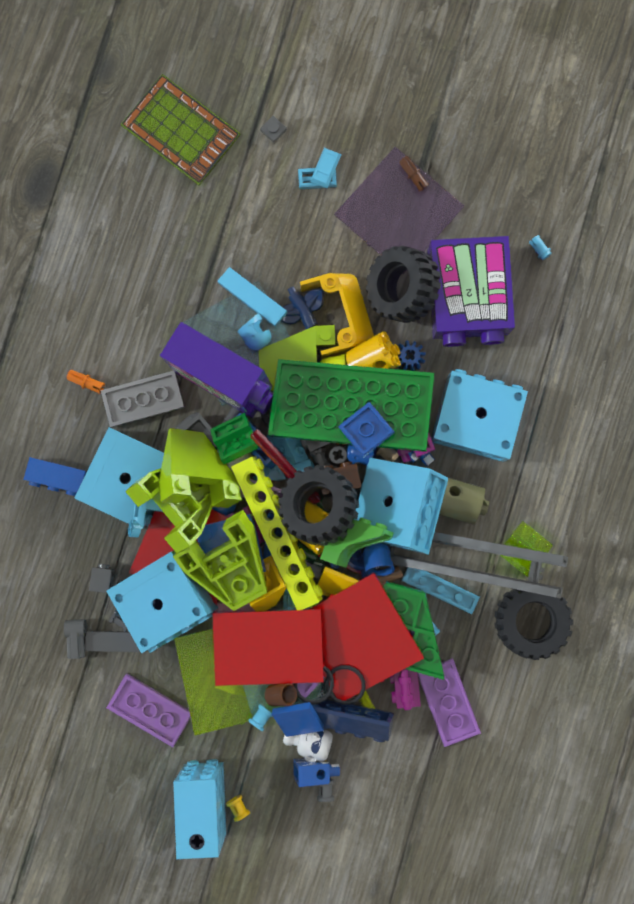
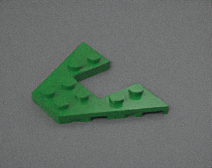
[383,581,445,680]

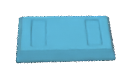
[310,148,341,188]

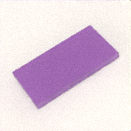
[418,658,481,747]
[106,673,194,747]

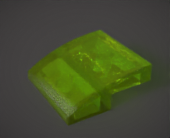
[500,521,553,577]

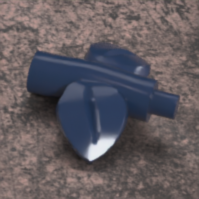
[281,286,324,329]

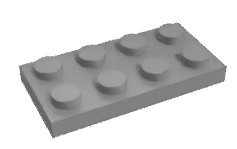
[101,371,185,428]

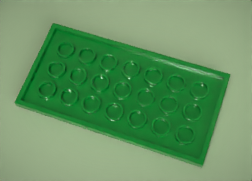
[268,359,434,452]

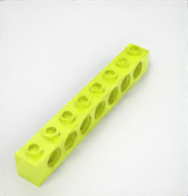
[231,456,323,610]

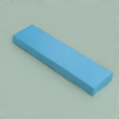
[217,267,287,327]
[401,567,480,614]

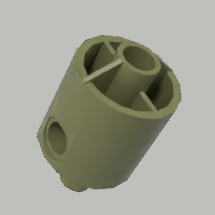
[439,477,489,525]

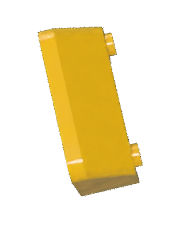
[300,273,374,359]

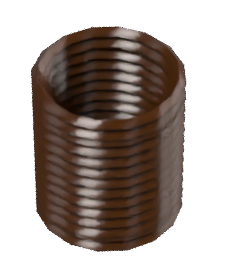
[265,684,297,706]

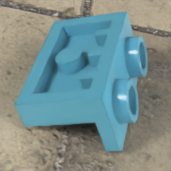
[266,435,308,465]

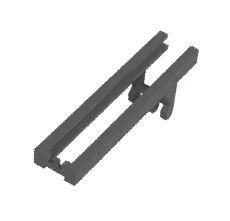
[388,532,568,598]

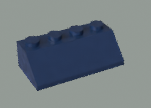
[312,697,394,742]

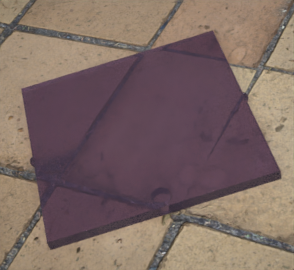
[334,147,464,275]

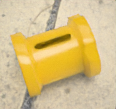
[226,795,250,822]

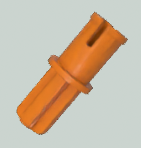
[67,370,105,394]

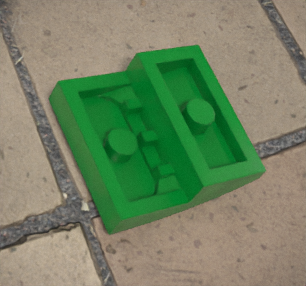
[210,413,259,465]

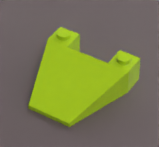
[259,325,335,392]
[158,428,242,508]
[125,468,212,553]
[173,510,267,611]

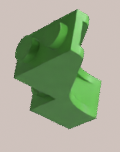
[320,517,394,568]

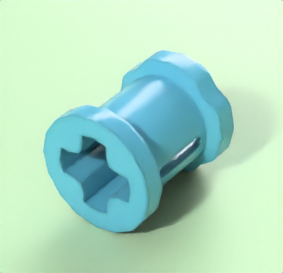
[248,704,273,732]

